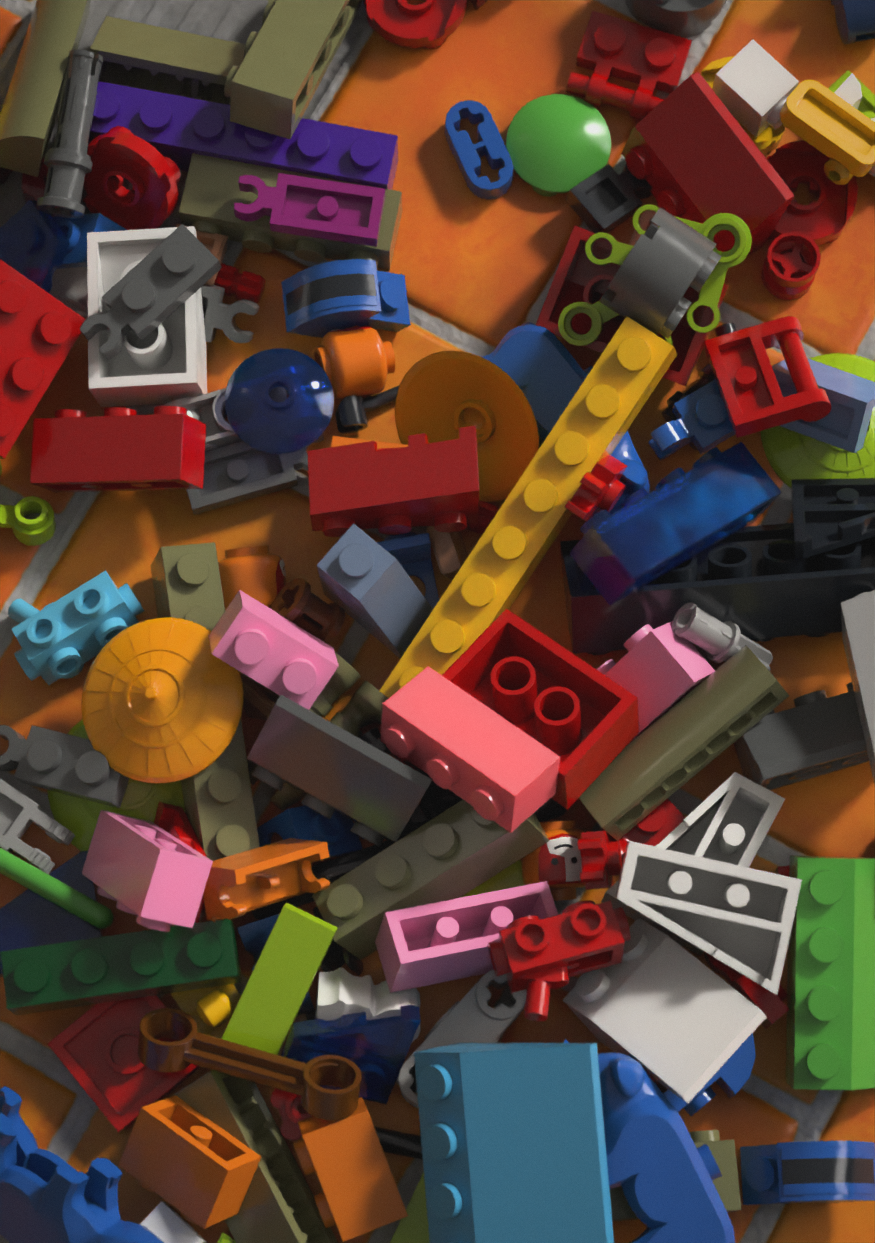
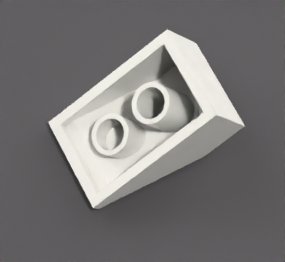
[87,226,207,407]
[563,918,767,1103]

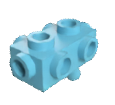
[8,570,145,685]

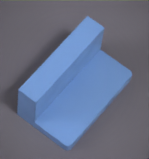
[772,358,875,453]

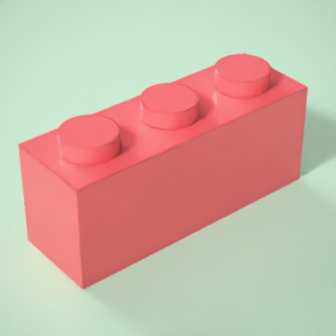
[380,666,560,833]

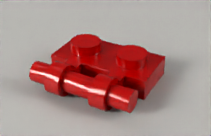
[566,11,692,120]

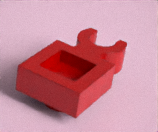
[564,454,628,521]
[577,831,622,890]

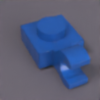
[648,379,735,460]

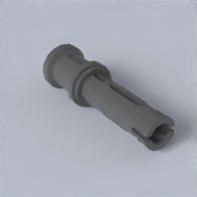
[36,50,103,218]

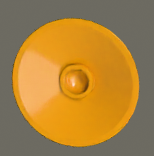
[395,350,539,503]
[81,617,244,784]

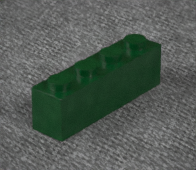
[1,919,242,1015]

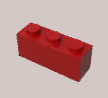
[30,406,206,493]

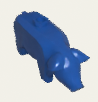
[483,322,650,548]
[563,1039,735,1243]
[0,1086,164,1243]

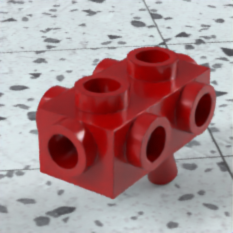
[488,900,631,1021]

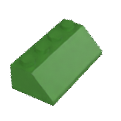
[786,855,875,1091]

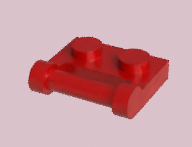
[704,316,832,438]

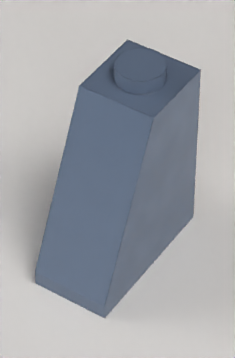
[317,523,433,659]

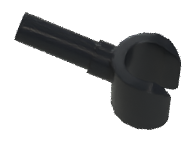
[335,386,399,433]
[313,906,363,975]

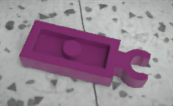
[233,173,386,247]

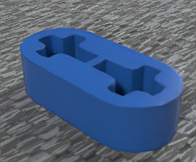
[445,100,514,200]

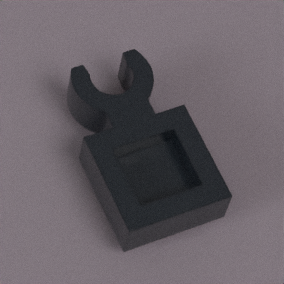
[565,164,653,233]

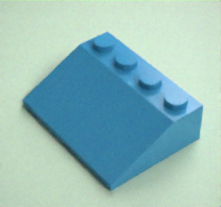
[414,1043,614,1243]

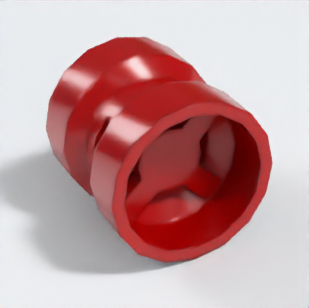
[761,231,821,300]

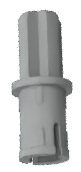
[672,602,773,671]

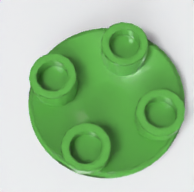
[506,94,611,197]

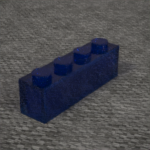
[569,442,781,606]

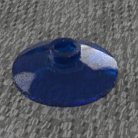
[225,348,334,454]

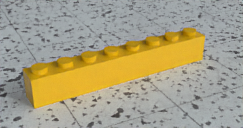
[379,316,677,698]

